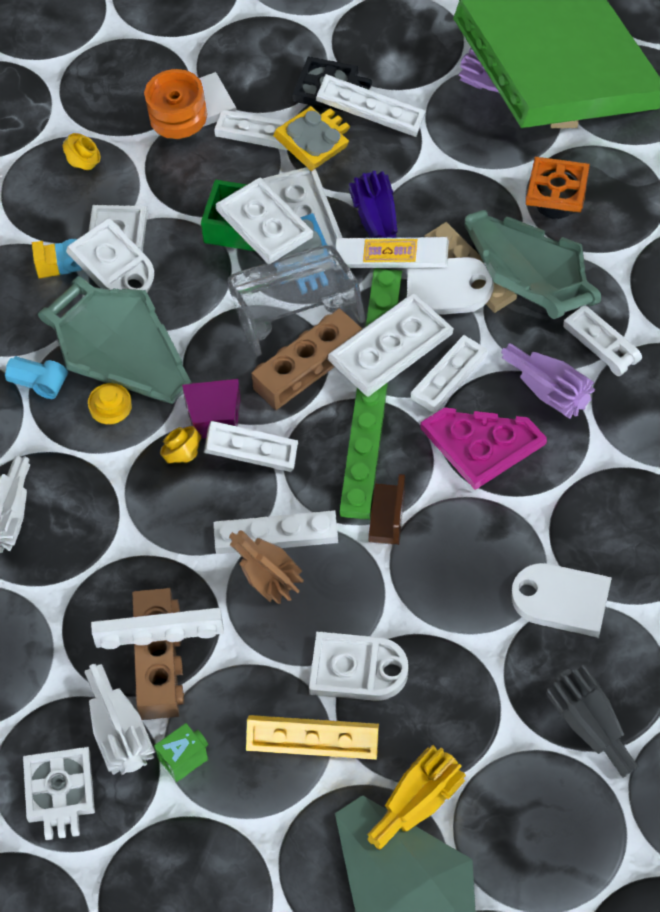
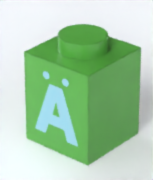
[154,723,208,782]

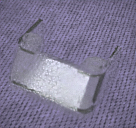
[227,245,366,357]

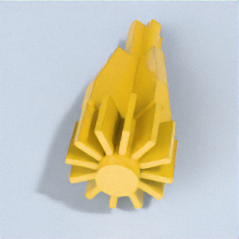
[367,745,466,850]

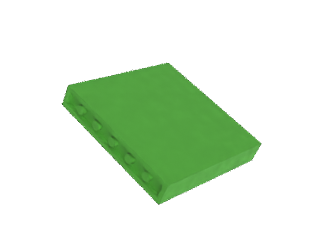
[453,0,660,128]

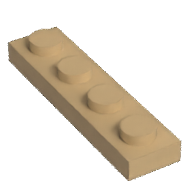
[424,222,517,313]

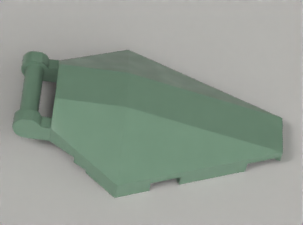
[464,210,601,319]
[38,276,192,404]
[335,795,476,912]

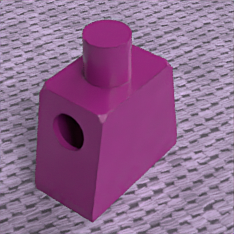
[182,379,241,439]

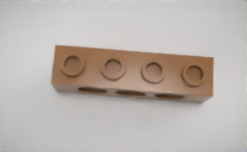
[251,308,362,410]
[132,588,184,720]

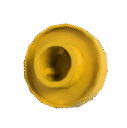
[62,133,101,170]
[88,383,132,424]
[160,426,201,463]

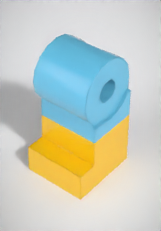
[32,239,83,279]

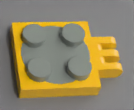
[273,106,350,172]

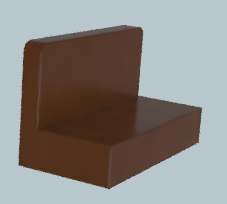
[369,474,405,545]

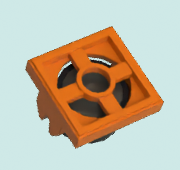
[525,157,590,219]

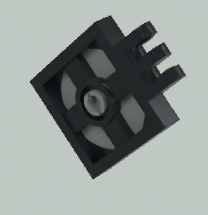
[293,56,372,111]

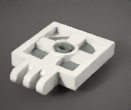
[23,747,95,840]

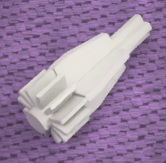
[0,455,30,553]
[84,664,155,775]

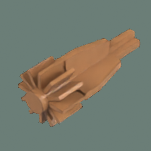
[229,530,304,604]

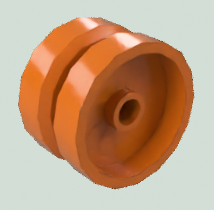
[144,69,208,139]

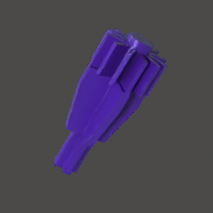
[349,171,398,238]

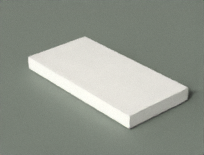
[262,167,342,256]
[328,293,454,397]

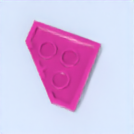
[420,407,547,490]

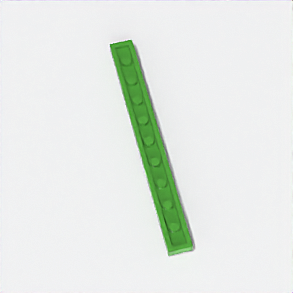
[340,268,402,520]

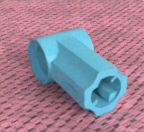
[5,356,68,399]

